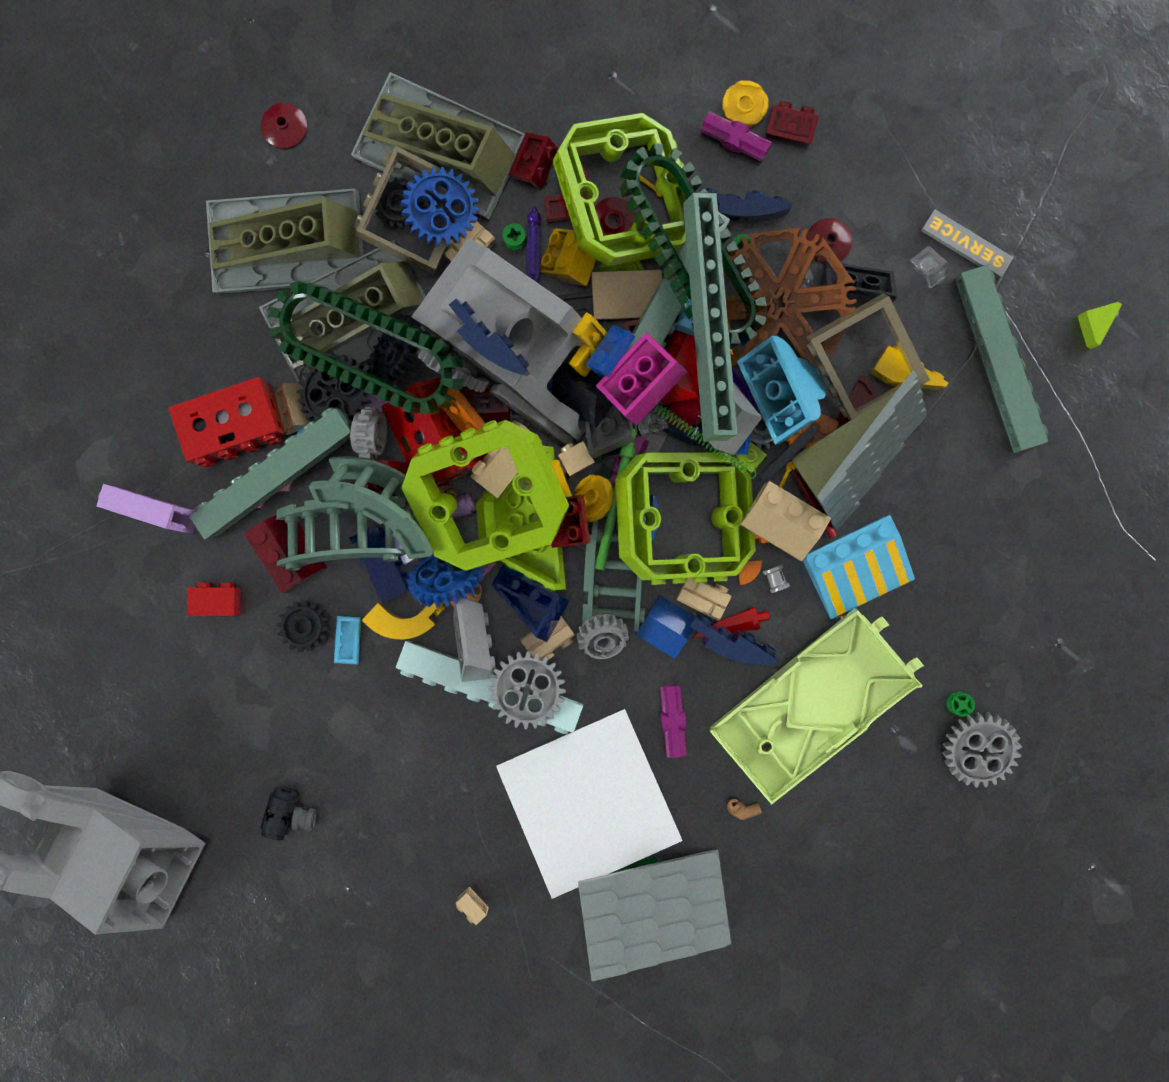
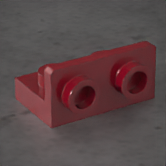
[766,100,819,144]
[509,132,558,189]

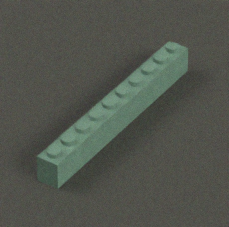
[683,193,738,441]

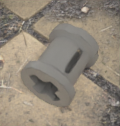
[763,564,790,593]

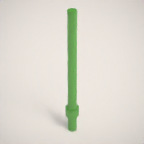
[595,428,637,570]

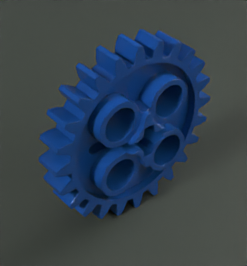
[401,167,479,247]
[407,555,485,608]

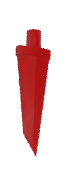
[791,468,837,539]
[691,607,770,639]

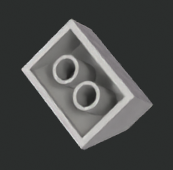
[453,597,495,682]

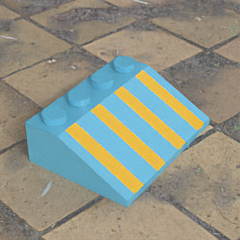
[802,515,915,619]

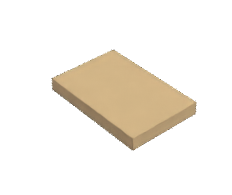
[591,270,662,320]

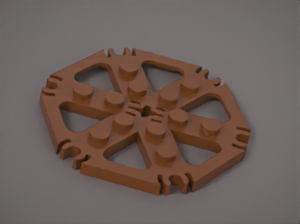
[723,227,857,369]

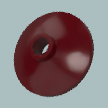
[261,103,307,149]
[595,197,636,236]
[806,218,852,264]

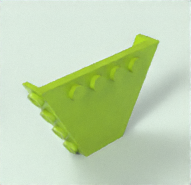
[476,446,566,592]

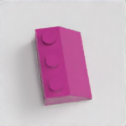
[596,332,687,425]

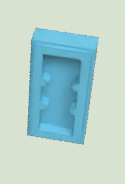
[334,616,362,664]

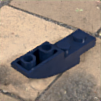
[699,188,793,223]
[449,298,531,376]
[688,612,779,665]

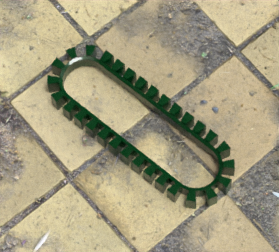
[620,144,767,349]
[268,282,464,415]

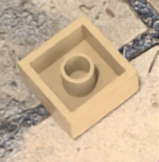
[455,887,489,925]

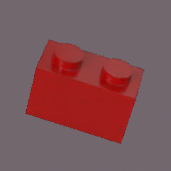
[187,583,241,616]

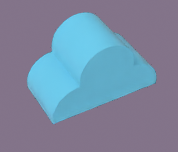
[737,336,826,444]

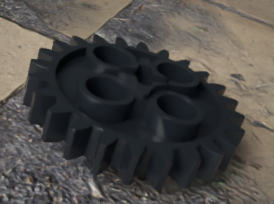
[367,314,422,385]
[297,354,372,422]

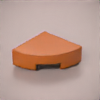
[738,560,762,585]

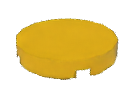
[722,81,768,128]
[574,475,614,522]

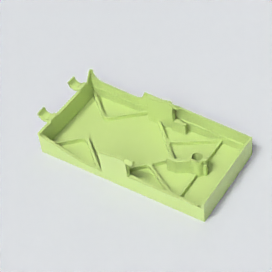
[710,608,924,805]

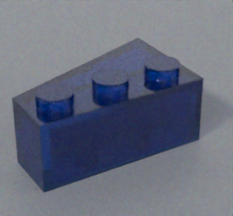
[349,526,410,603]
[492,564,570,642]

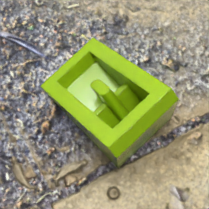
[1077,302,1122,349]

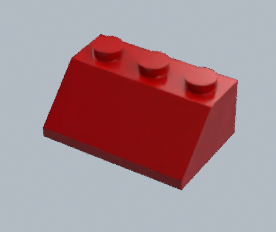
[660,332,700,405]

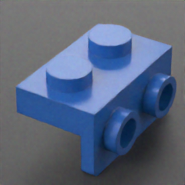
[586,325,635,378]

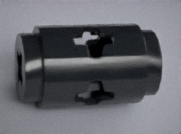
[260,787,298,841]

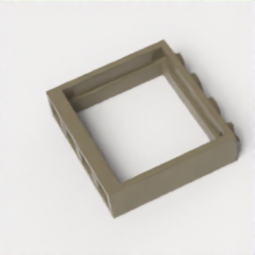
[353,146,473,274]
[806,294,930,420]

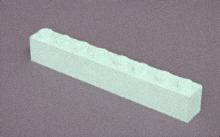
[396,640,583,735]

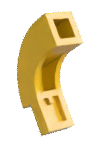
[362,603,446,639]

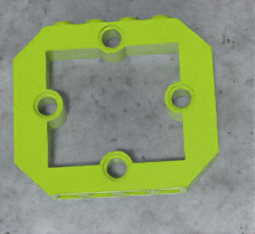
[553,113,686,267]
[401,420,569,571]
[615,453,756,585]

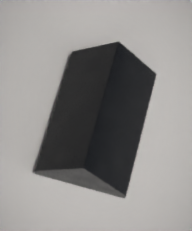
[821,261,897,304]
[552,363,614,428]

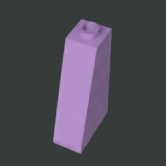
[96,484,196,534]

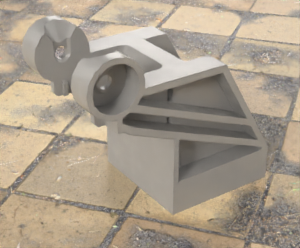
[412,238,586,443]
[0,771,205,935]

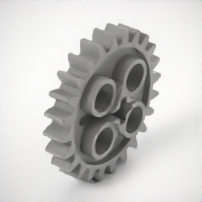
[416,349,489,393]
[488,651,566,729]
[942,712,1022,788]

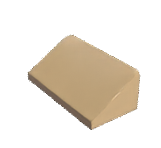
[274,383,310,435]

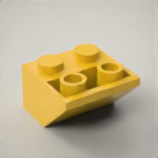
[540,229,597,286]

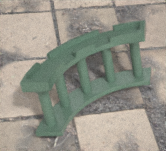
[309,456,434,559]
[276,496,406,571]
[582,512,646,632]

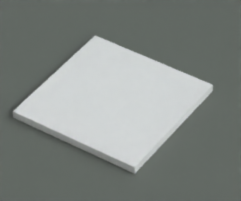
[496,709,683,899]

